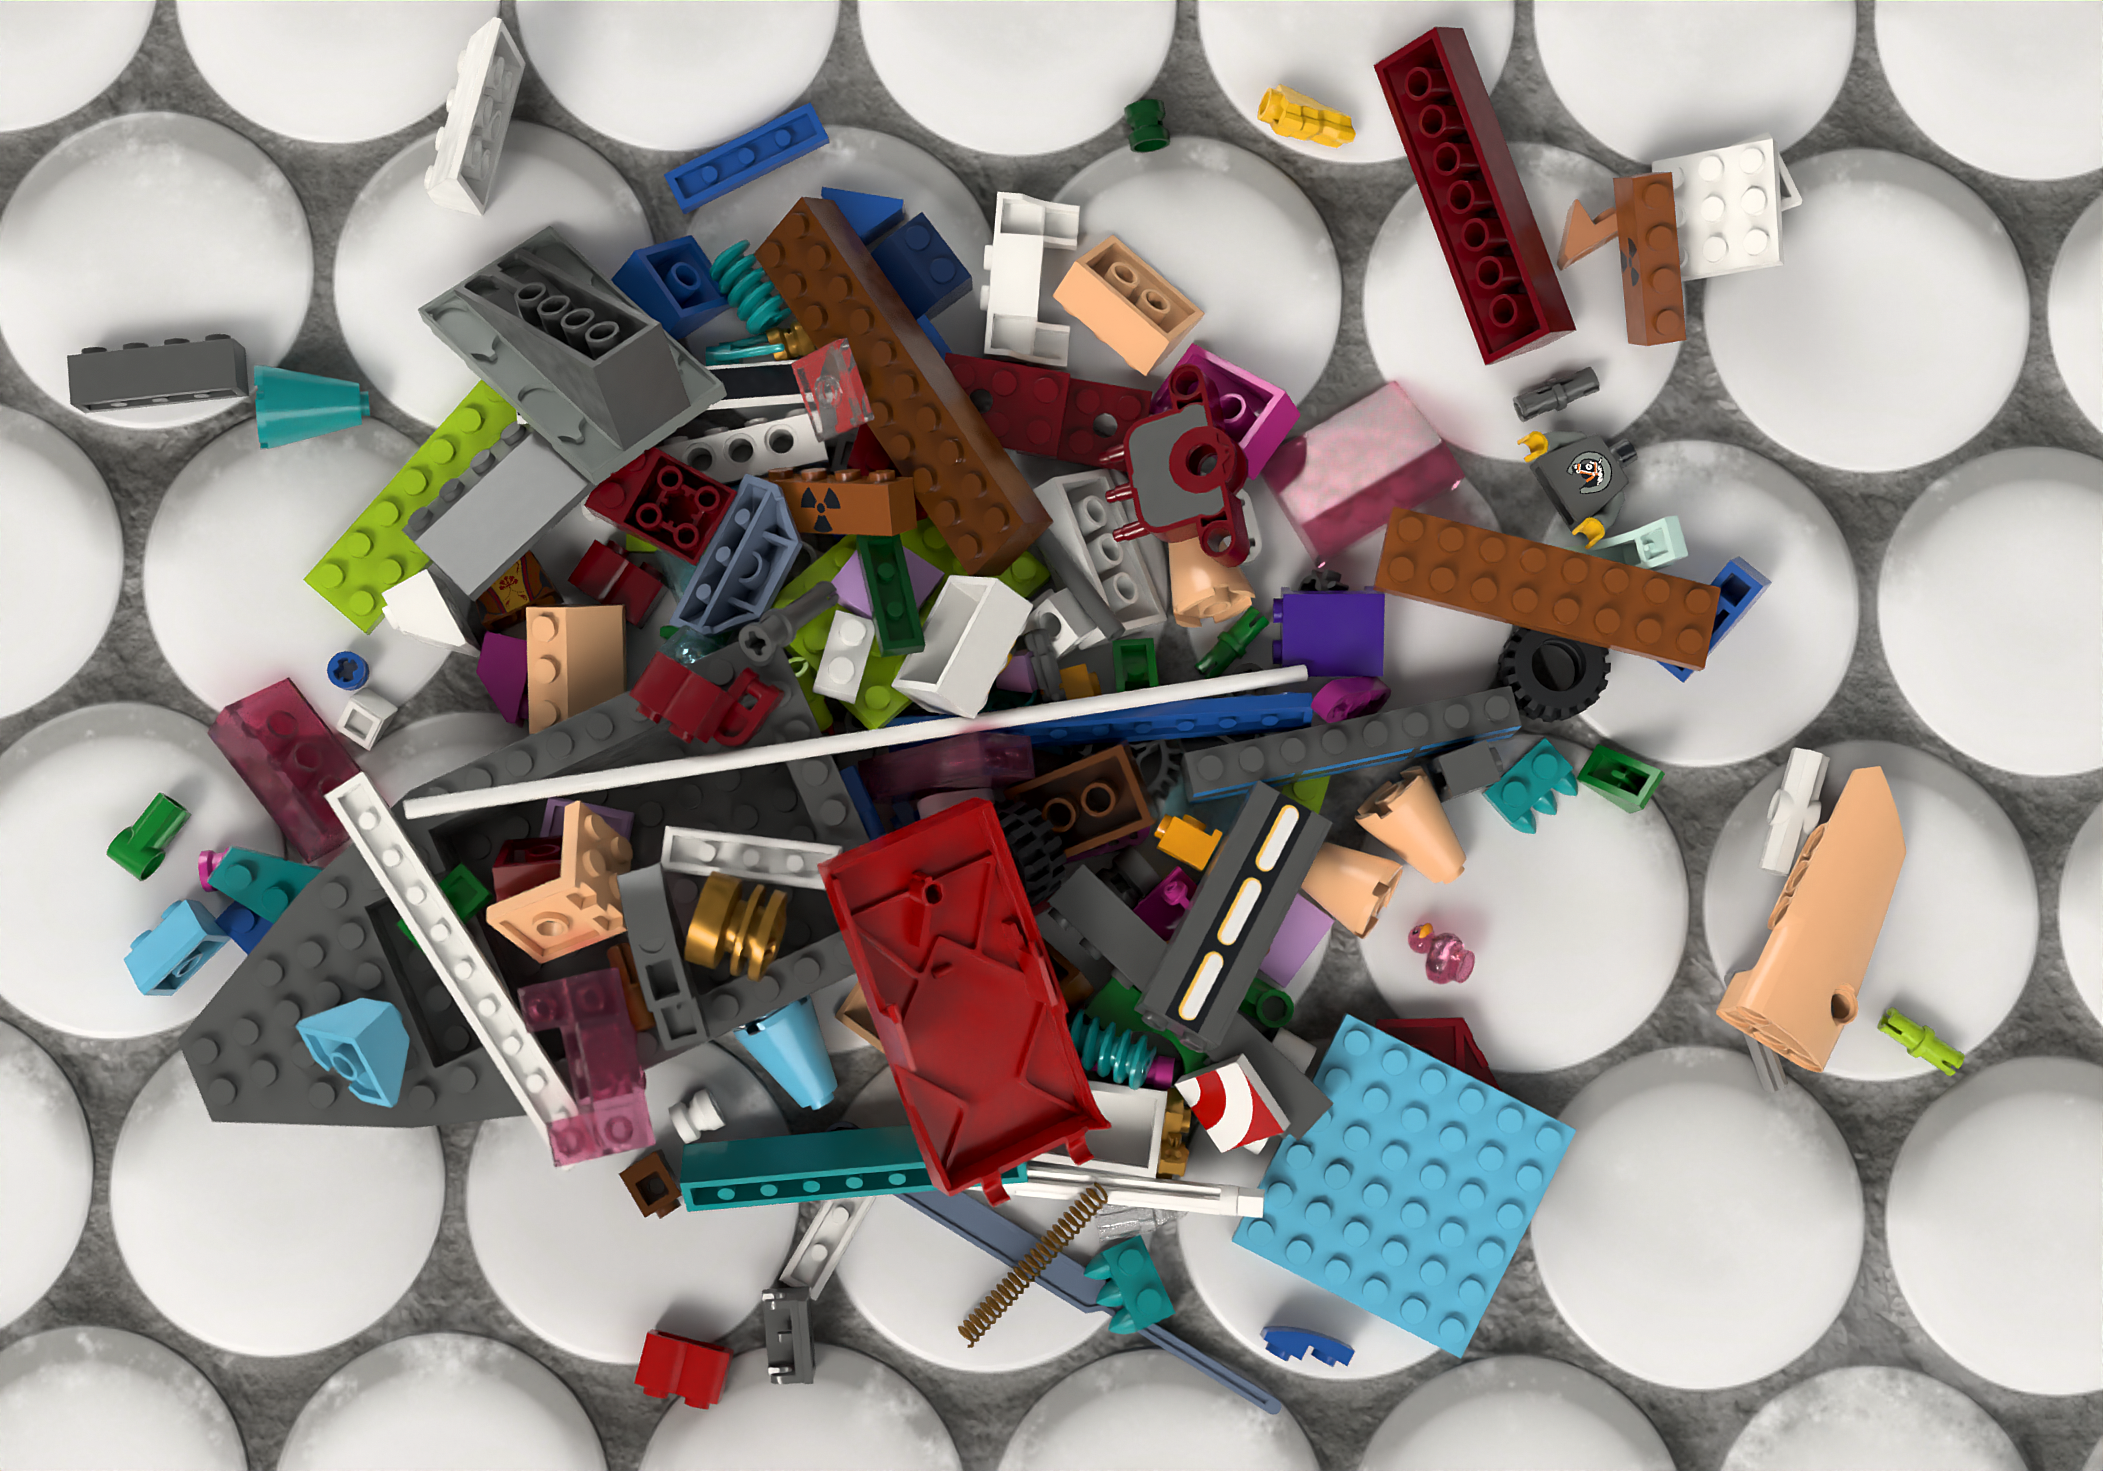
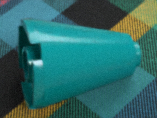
[254,365,370,450]

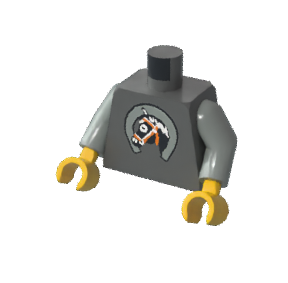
[1517,431,1638,550]

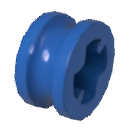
[327,651,370,691]

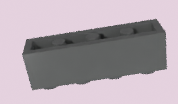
[67,334,249,413]

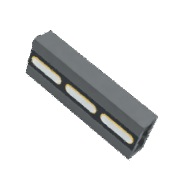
[1133,781,1333,1053]

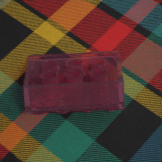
[1260,381,1466,569]

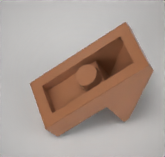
[1557,199,1618,271]

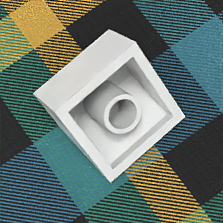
[381,569,481,657]

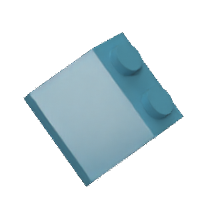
[123,899,231,996]

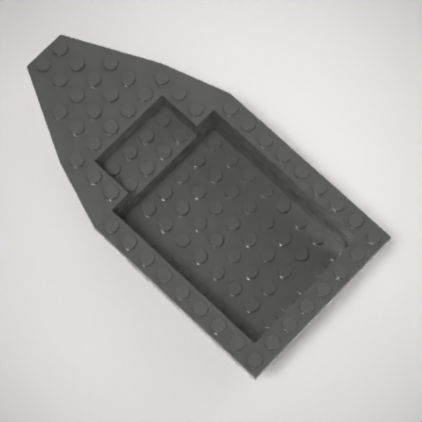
[177,641,871,1128]

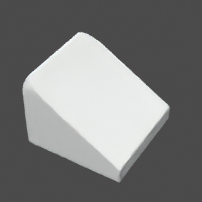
[335,688,398,751]

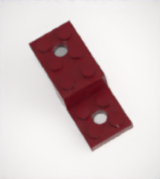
[944,352,1153,472]

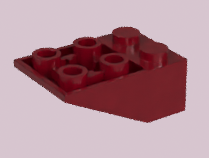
[584,447,738,566]

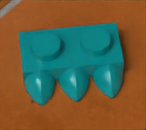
[1482,738,1578,834]
[1084,1234,1176,1334]

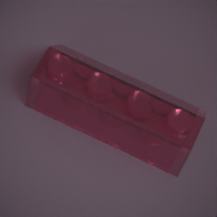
[207,677,390,864]

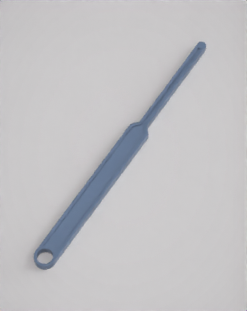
[826,1121,1281,1415]

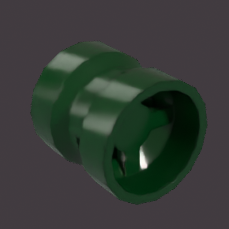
[1124,99,1170,153]

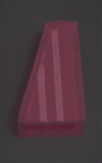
[858,732,1035,804]

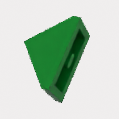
[1576,744,1665,814]

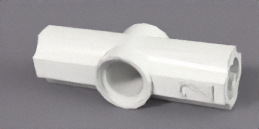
[1758,748,1830,878]

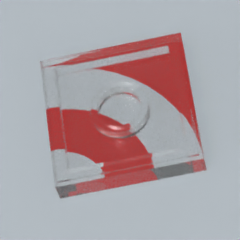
[791,338,874,443]

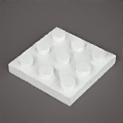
[1652,139,1784,282]

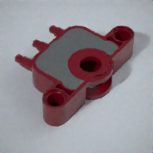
[1097,364,1250,567]

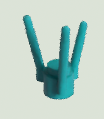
[705,333,785,366]

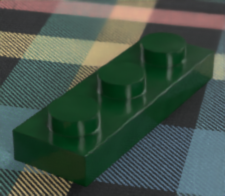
[855,534,926,658]

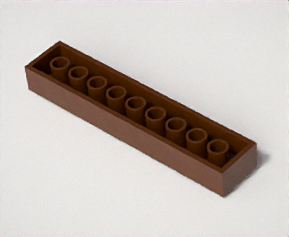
[754,197,1054,577]

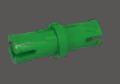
[1194,606,1270,679]

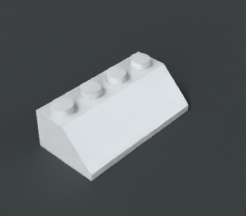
[1033,468,1167,650]

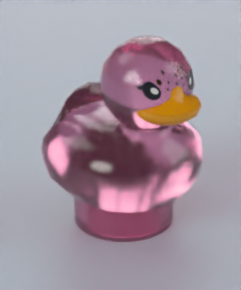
[1408,923,1475,985]

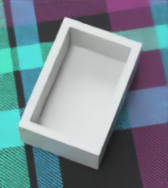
[891,575,1034,719]
[1031,1079,1167,1178]

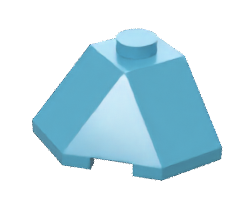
[296,998,410,1108]

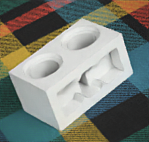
[1010,587,1098,664]

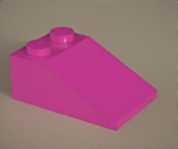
[1149,343,1301,481]

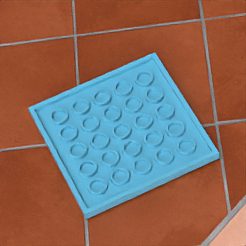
[1231,1012,1576,1358]

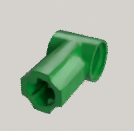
[106,792,192,881]
[1239,976,1294,1028]

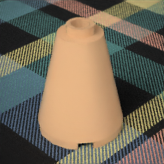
[1168,537,1255,628]
[1355,766,1466,884]
[1301,841,1403,940]

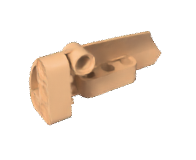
[1716,766,1906,1073]

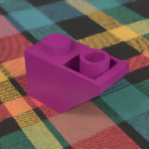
[476,631,529,728]

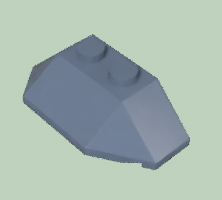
[669,473,803,639]

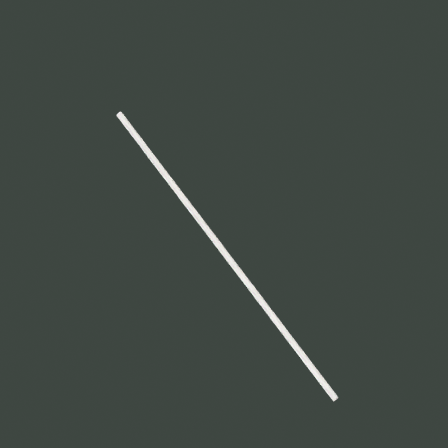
[404,664,1308,819]

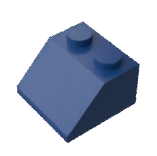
[611,235,731,340]

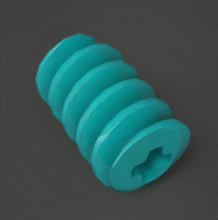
[709,240,792,335]
[1068,1009,1157,1090]

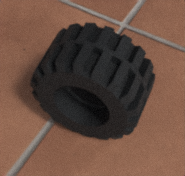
[1497,627,1611,722]
[993,799,1067,908]

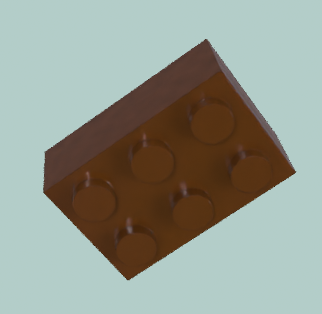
[1003,739,1159,858]

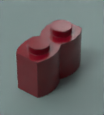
[567,539,669,629]
[629,651,736,744]

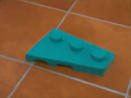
[207,845,325,924]

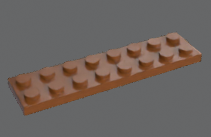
[1372,506,1721,671]

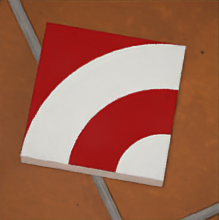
[1175,1054,1291,1153]

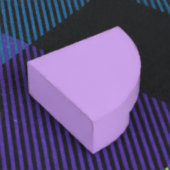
[996,649,1038,693]

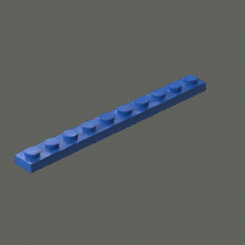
[887,692,1313,756]

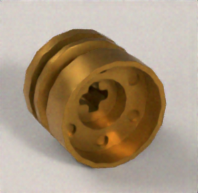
[685,871,788,982]

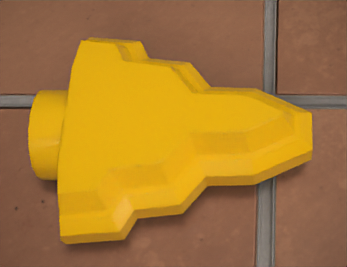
[1257,84,1356,148]

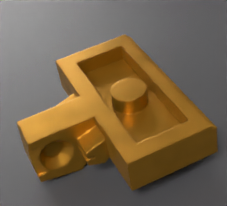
[1156,1087,1191,1180]

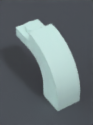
[1563,515,1689,571]

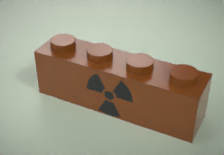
[1613,172,1686,346]
[761,467,917,536]

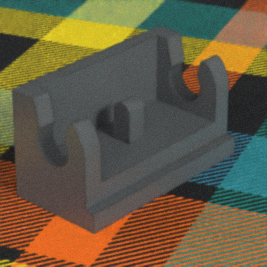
[762,1286,816,1384]

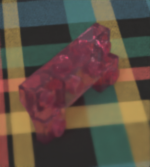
[518,967,656,1168]

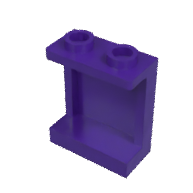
[1272,586,1385,677]

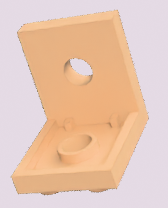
[486,800,633,964]

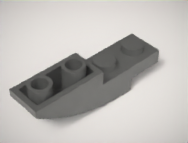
[617,863,711,1051]

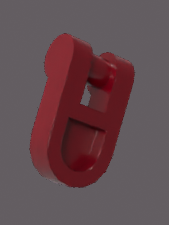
[712,667,785,748]

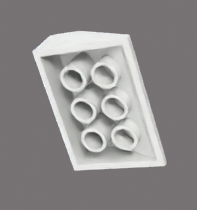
[424,17,526,216]

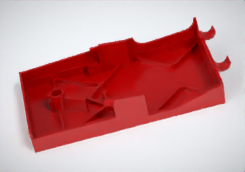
[817,797,1112,1208]

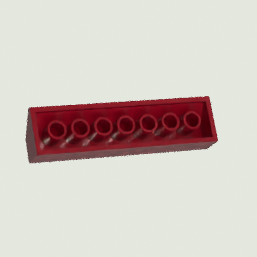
[1374,27,1577,366]

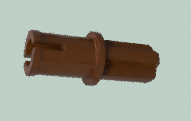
[607,942,657,1033]

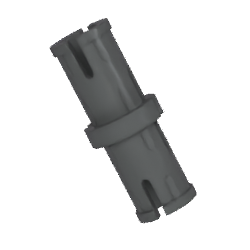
[1513,367,1600,422]

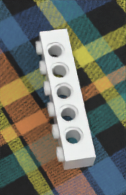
[580,408,831,522]

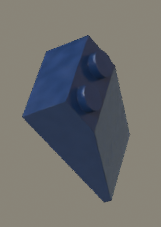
[870,212,973,321]

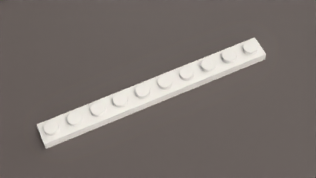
[325,771,605,1172]

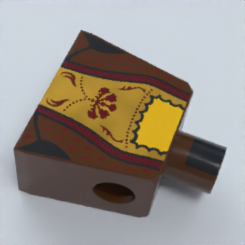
[475,550,565,634]

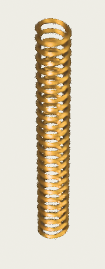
[958,1182,1108,1348]

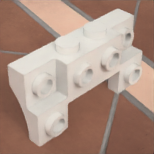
[980,192,1080,370]

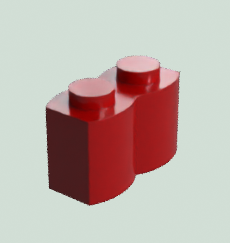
[634,1329,734,1409]

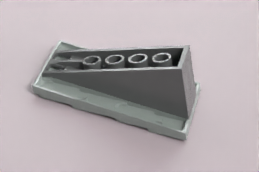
[418,226,727,486]

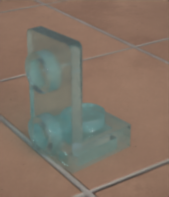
[656,625,728,666]

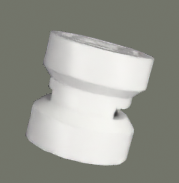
[668,1087,726,1144]

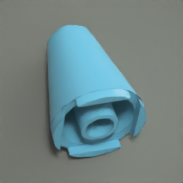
[733,995,838,1110]

